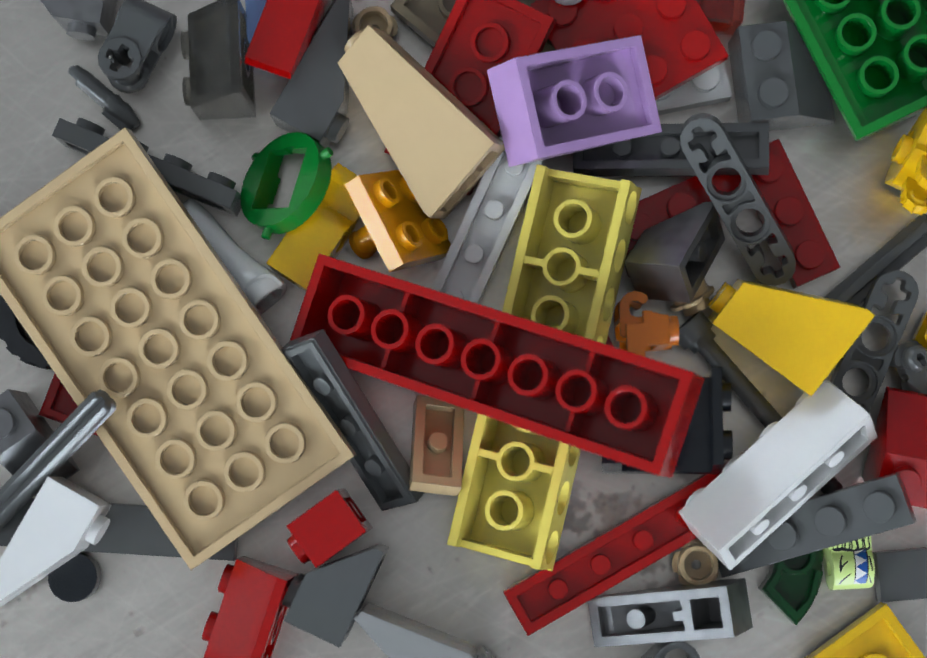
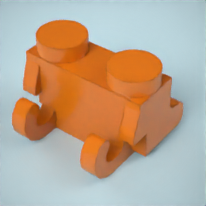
[613,291,680,357]

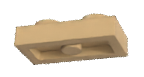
[409,395,464,496]

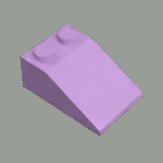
[487,35,662,167]

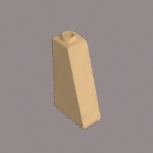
[338,25,505,219]

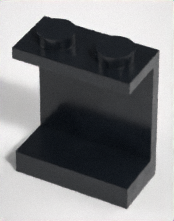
[602,367,733,474]

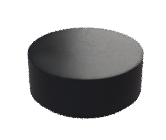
[48,552,101,602]

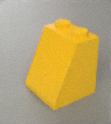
[708,279,875,397]

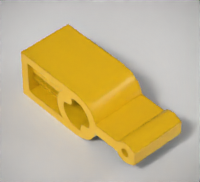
[266,163,360,291]

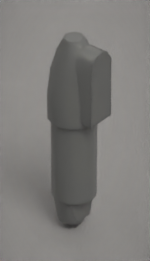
[69,65,140,130]

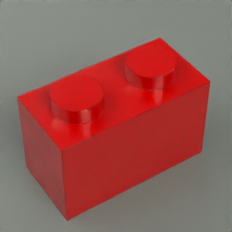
[286,489,373,568]

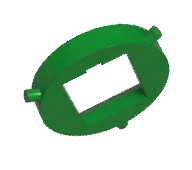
[240,132,333,240]

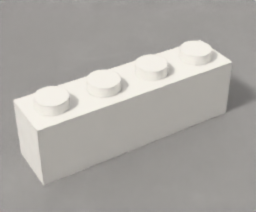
[679,378,878,571]

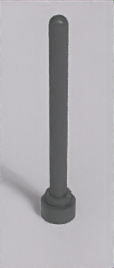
[679,311,843,494]

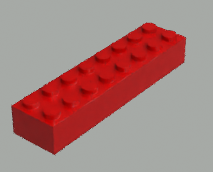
[290,254,705,478]

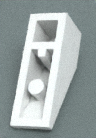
[0,477,112,607]

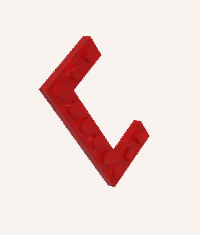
[606,139,841,347]

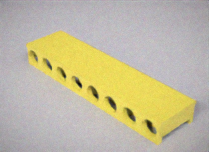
[447,164,642,571]

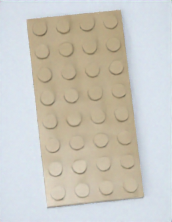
[0,127,357,570]

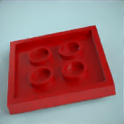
[530,0,729,101]

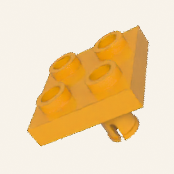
[345,169,451,273]

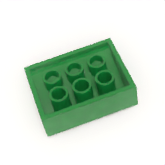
[782,0,927,141]

